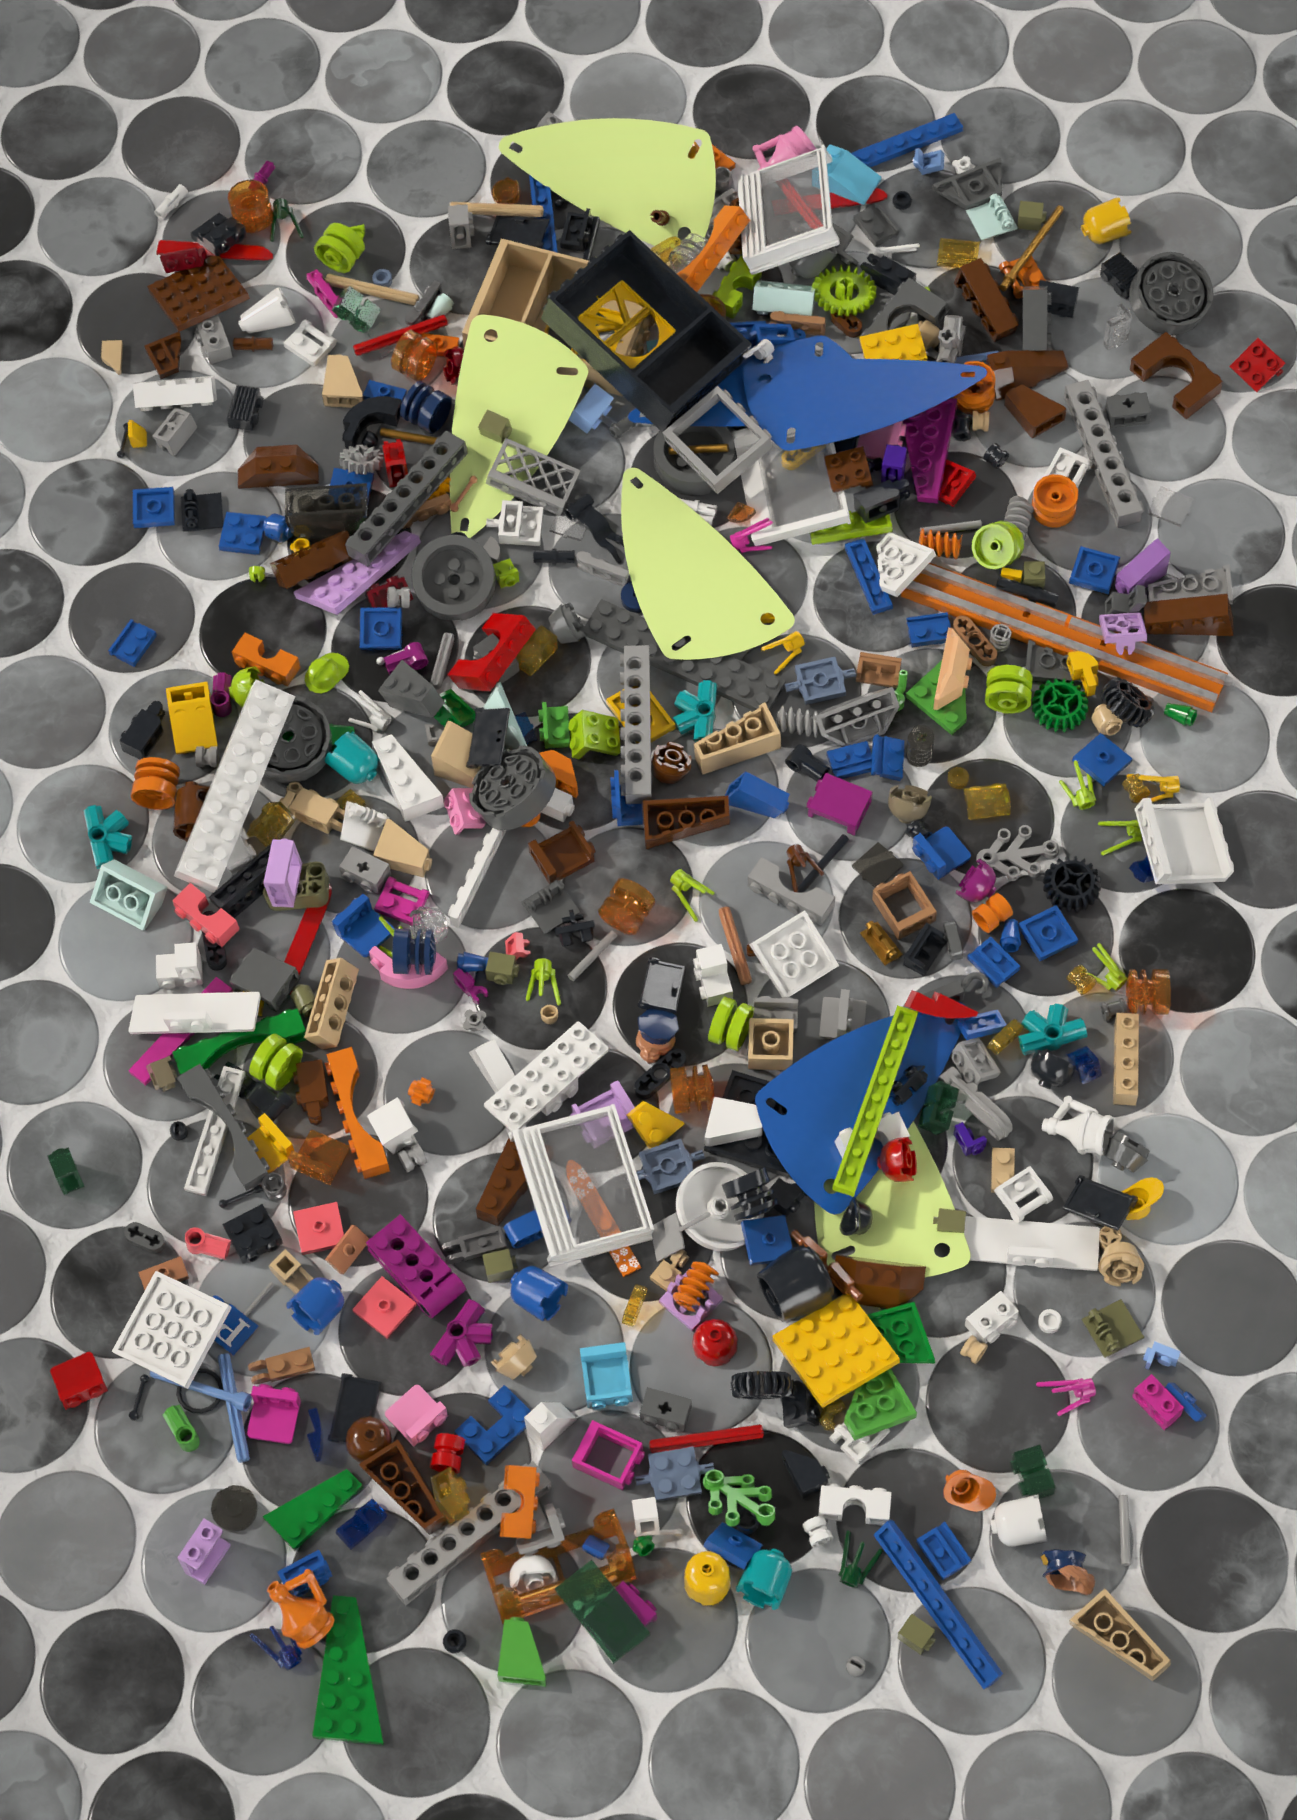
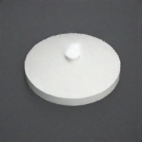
[676,1162,764,1251]

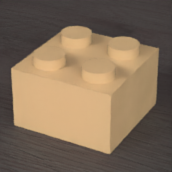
[748,1018,794,1070]

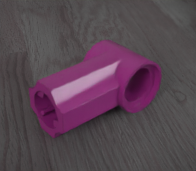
[384,642,428,674]
[210,673,232,717]

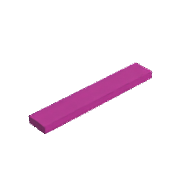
[128,977,233,1086]

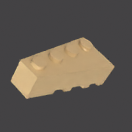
[694,702,781,775]
[1069,1589,1171,1681]

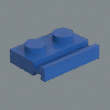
[906,612,951,647]
[108,619,157,667]
[871,734,905,781]
[826,741,872,779]
[967,937,1020,988]
[916,1522,971,1581]

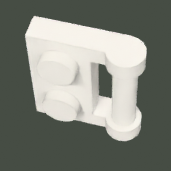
[284,319,337,367]
[1044,447,1093,491]
[994,1166,1053,1223]

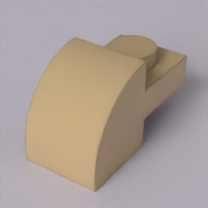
[269,1249,314,1294]

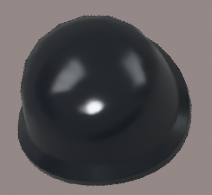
[840,1197,873,1236]

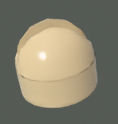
[541,1005,558,1024]

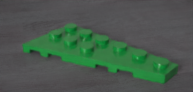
[867,1302,935,1364]
[312,1595,384,1745]

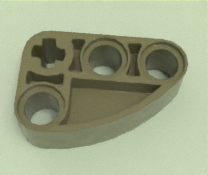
[263,861,330,911]

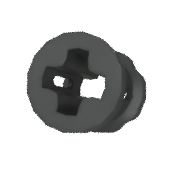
[1100,998,1127,1021]

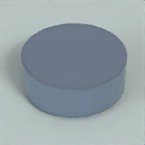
[372,269,392,287]

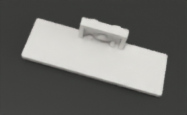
[129,992,261,1034]
[484,1022,608,1131]
[964,1216,1100,1271]

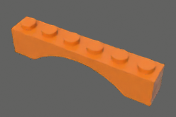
[677,205,750,292]
[324,1047,390,1179]

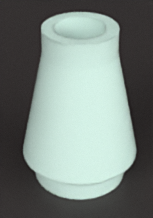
[426,293,454,319]

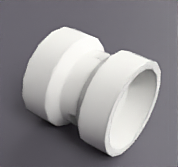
[803,1515,833,1547]

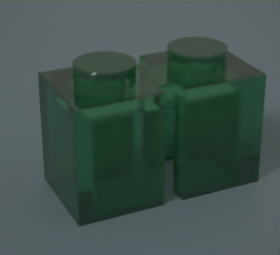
[332,286,381,333]
[918,1081,960,1135]
[47,1147,85,1195]
[1010,1445,1056,1499]

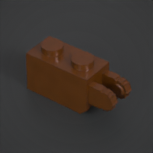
[293,1059,329,1126]

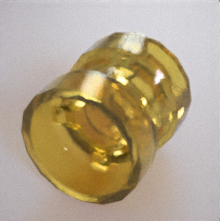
[1122,774,1151,804]
[1066,964,1097,995]

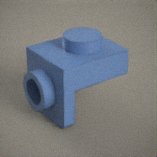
[913,148,945,175]

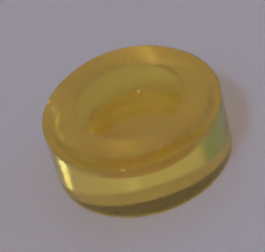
[947,767,969,789]

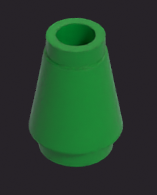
[1164,703,1197,726]

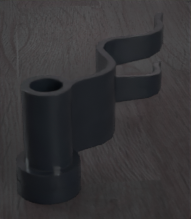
[563,494,624,564]
[213,1062,294,1122]

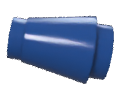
[1000,919,1021,952]
[457,952,488,973]

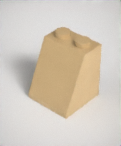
[431,721,482,788]

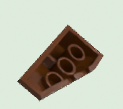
[986,350,1069,401]

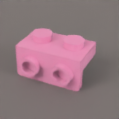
[444,788,486,835]

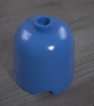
[510,1266,568,1321]
[286,1277,344,1335]

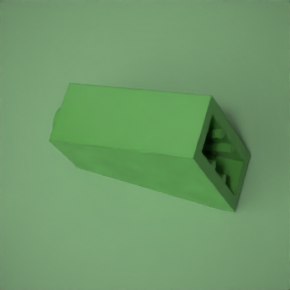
[497,1617,547,1686]

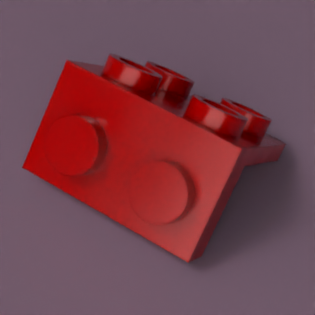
[50,1352,108,1410]

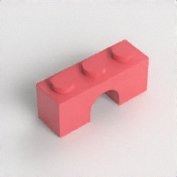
[172,883,240,947]

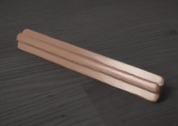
[719,906,752,985]

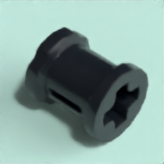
[953,414,972,442]

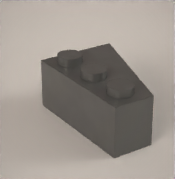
[1023,286,1051,351]
[378,660,445,718]

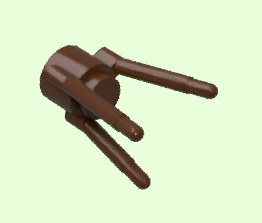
[786,844,824,893]

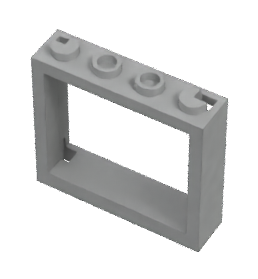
[662,386,773,494]

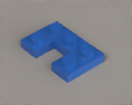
[454,1385,531,1466]

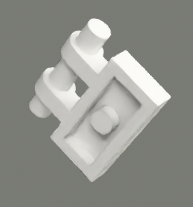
[829,1423,890,1464]

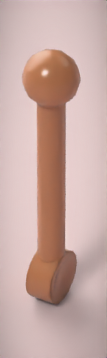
[450,475,477,512]

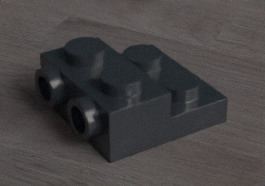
[191,212,246,257]
[222,1204,283,1264]

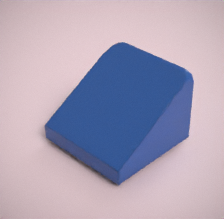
[582,1535,610,1561]

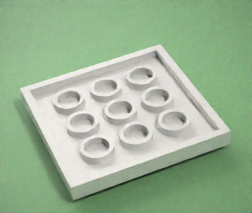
[112,1271,232,1389]

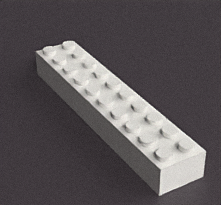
[174,680,295,893]

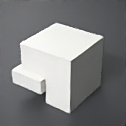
[367,1097,418,1154]

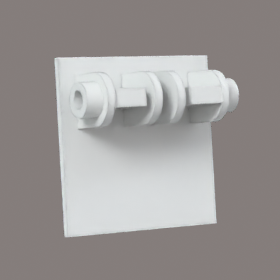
[340,801,390,851]

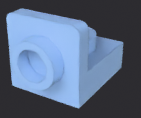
[1143,1342,1181,1370]

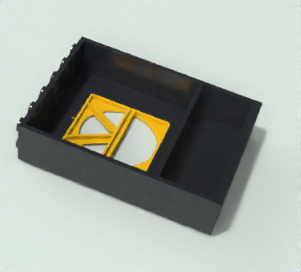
[541,230,752,432]

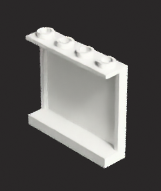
[1135,796,1234,884]

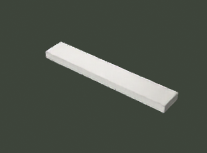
[184,1066,246,1196]

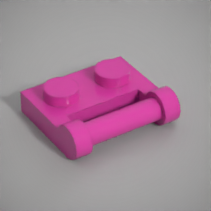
[374,876,429,926]

